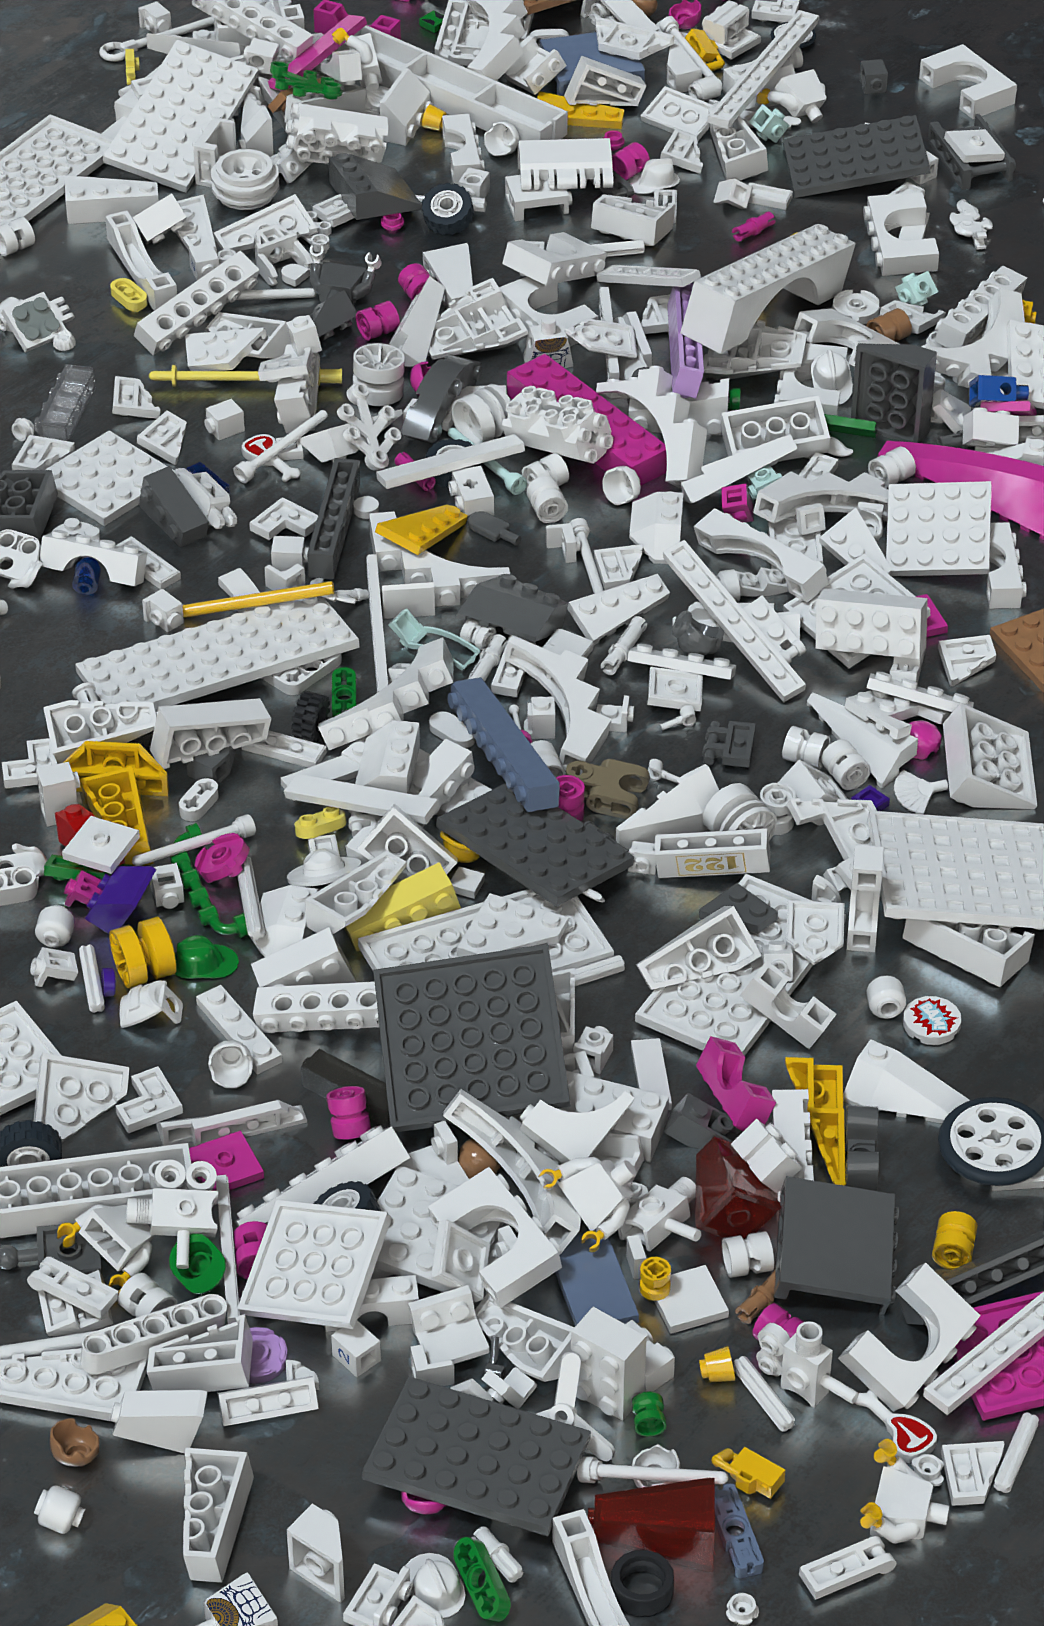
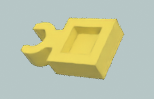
[125,49,140,85]

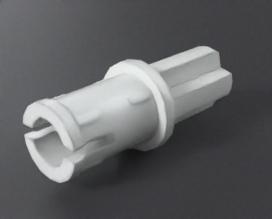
[471,1527,524,1582]

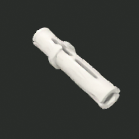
[601,616,647,675]
[468,634,508,682]

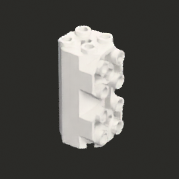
[285,103,388,164]
[502,386,613,464]

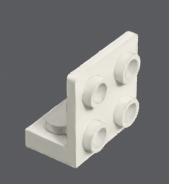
[408,1285,490,1364]

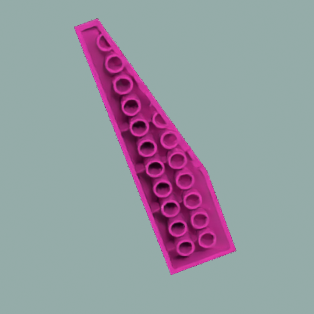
[878,440,1044,540]

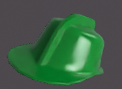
[175,935,239,979]
[169,1233,226,1294]

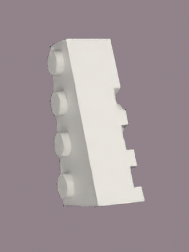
[708,106,768,181]
[274,344,320,433]
[629,378,729,435]

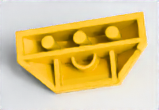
[63,741,169,796]

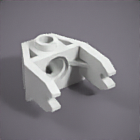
[255,224,313,286]

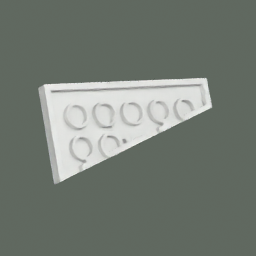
[0,1348,148,1421]

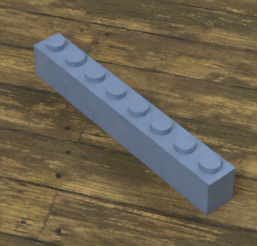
[448,677,560,812]

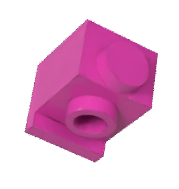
[722,484,754,523]

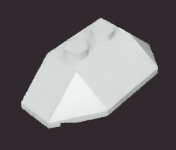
[629,491,684,564]
[250,885,321,957]

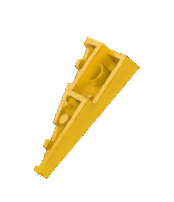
[785,1057,846,1186]

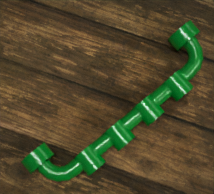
[170,823,248,938]

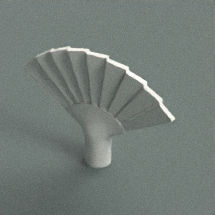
[894,770,948,815]

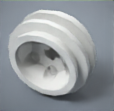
[211,149,279,210]

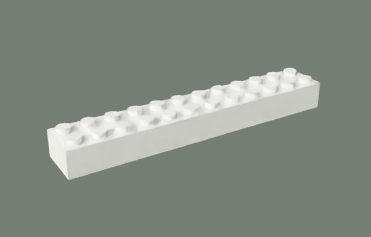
[334,25,568,140]

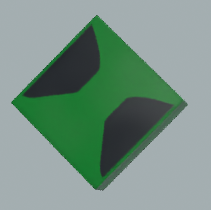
[419,10,444,33]

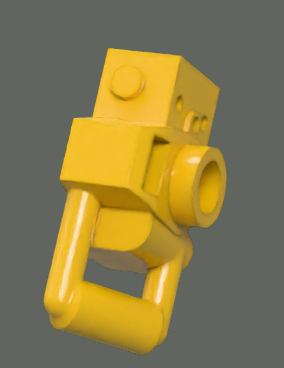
[685,29,725,71]
[711,1447,786,1499]

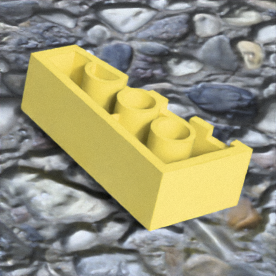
[344,862,461,951]

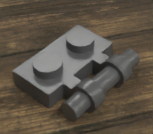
[702,721,756,767]

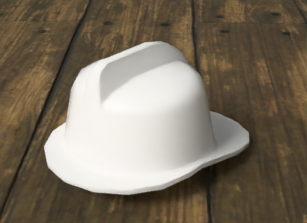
[627,158,680,194]
[811,350,853,405]
[405,1553,466,1619]

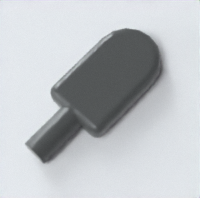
[468,511,521,546]

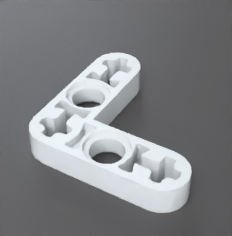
[261,653,342,695]

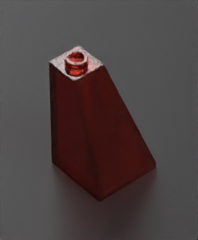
[695,1136,781,1239]
[588,1478,715,1572]

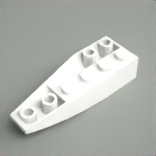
[232,1125,410,1228]

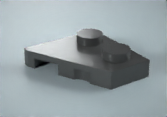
[699,883,778,934]

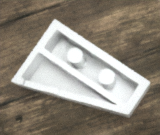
[564,56,646,106]
[591,194,675,246]
[251,927,356,987]
[147,1314,253,1392]

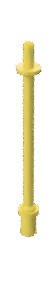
[149,365,342,387]

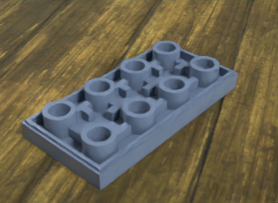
[555,1231,639,1326]

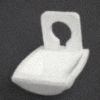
[120,980,183,1028]

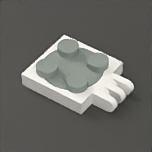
[1,292,75,353]

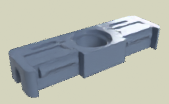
[707,1483,764,1579]

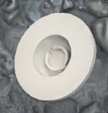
[287,849,362,887]

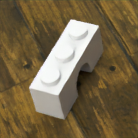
[740,961,836,1049]
[325,1275,419,1332]

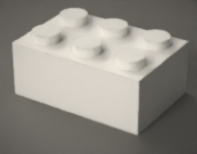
[571,1307,646,1421]

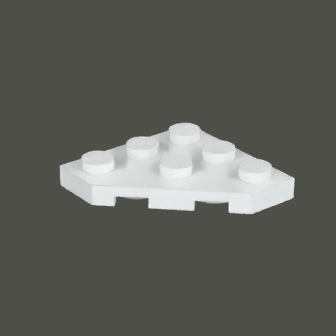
[457,893,569,957]
[34,1053,129,1143]

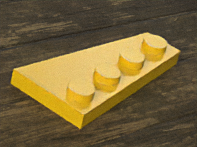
[537,91,624,129]
[375,504,468,555]

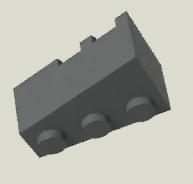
[139,466,209,547]

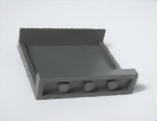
[774,1176,899,1315]

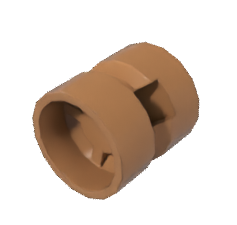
[866,308,912,342]

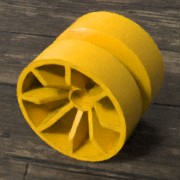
[109,916,176,988]

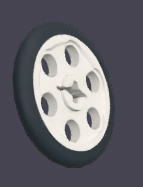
[938,1097,1044,1186]

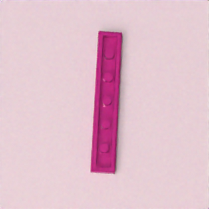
[268,15,367,91]

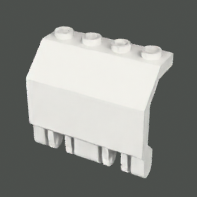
[518,138,613,190]

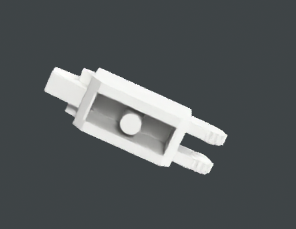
[175,468,237,529]

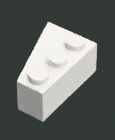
[553,968,575,1055]

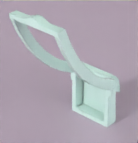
[388,608,481,671]

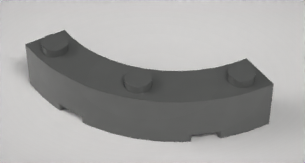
[401,355,482,444]

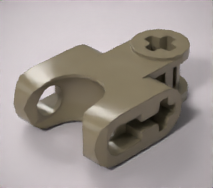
[566,759,650,819]

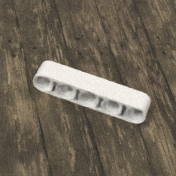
[80,1294,227,1374]

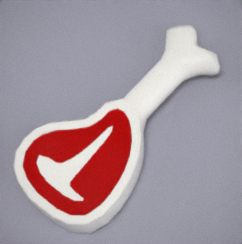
[241,434,301,482]
[855,1389,937,1463]

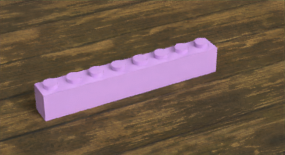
[667,283,704,398]

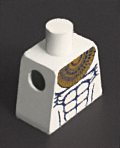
[523,315,573,368]
[197,1572,278,1626]

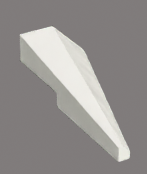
[807,693,918,788]

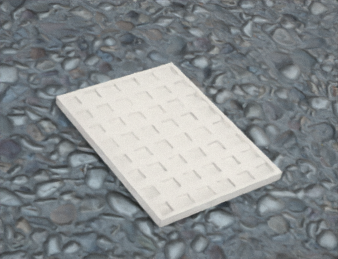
[867,811,1044,930]

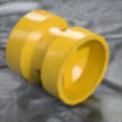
[639,1257,671,1301]

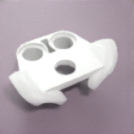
[0,529,43,589]
[0,843,47,906]

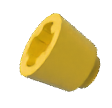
[422,104,447,131]
[699,1346,735,1382]

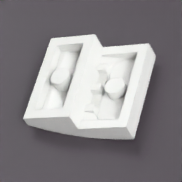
[38,1270,113,1336]

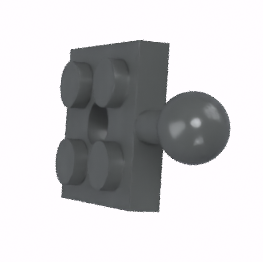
[0,1223,102,1278]

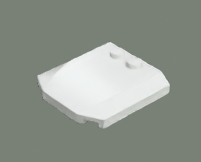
[435,0,534,66]

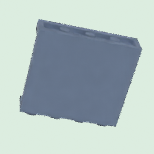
[540,32,645,96]

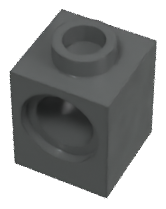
[859,59,888,94]

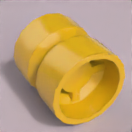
[932,1211,978,1270]

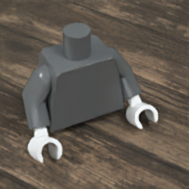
[310,245,382,305]

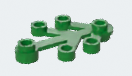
[270,61,343,100]

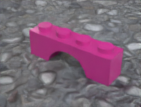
[313,0,401,40]
[696,1036,776,1131]

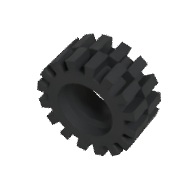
[291,691,330,743]

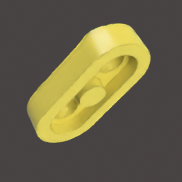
[110,278,148,312]
[294,806,346,839]

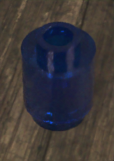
[72,558,101,595]

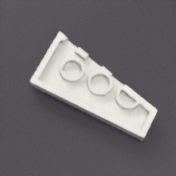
[214,194,318,252]
[567,574,670,645]

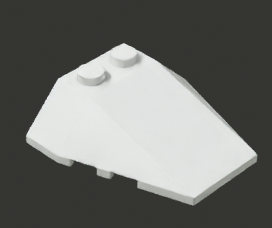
[428,278,529,359]
[703,320,807,380]

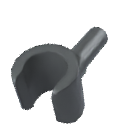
[485,1337,506,1380]

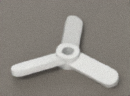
[536,1352,615,1461]

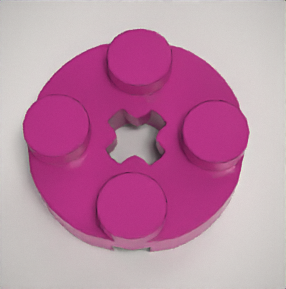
[195,833,250,883]

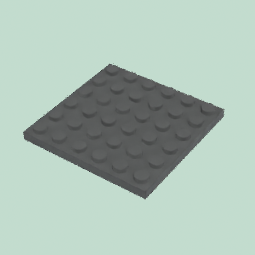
[373,944,571,1133]

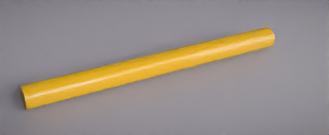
[182,581,335,618]

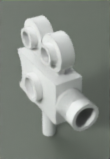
[126,1160,218,1269]
[618,1177,701,1251]
[756,1322,859,1408]

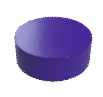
[101,968,116,997]

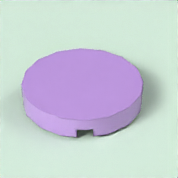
[249,1327,288,1384]

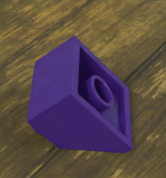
[85,866,157,934]

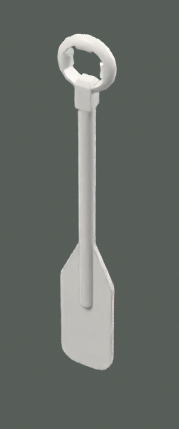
[99,0,292,62]

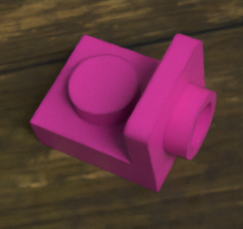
[64,870,101,907]

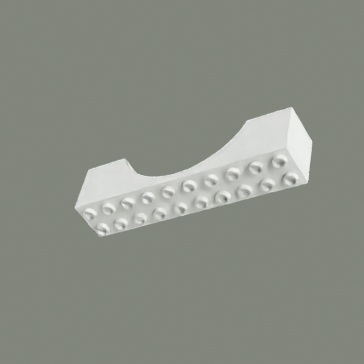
[680,224,856,354]

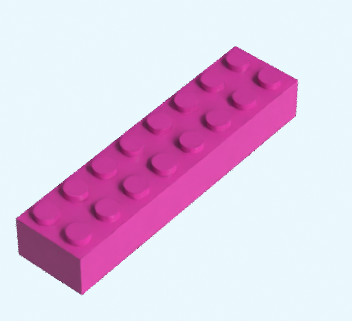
[507,354,667,485]

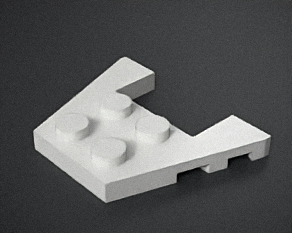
[845,690,952,740]
[787,798,877,894]

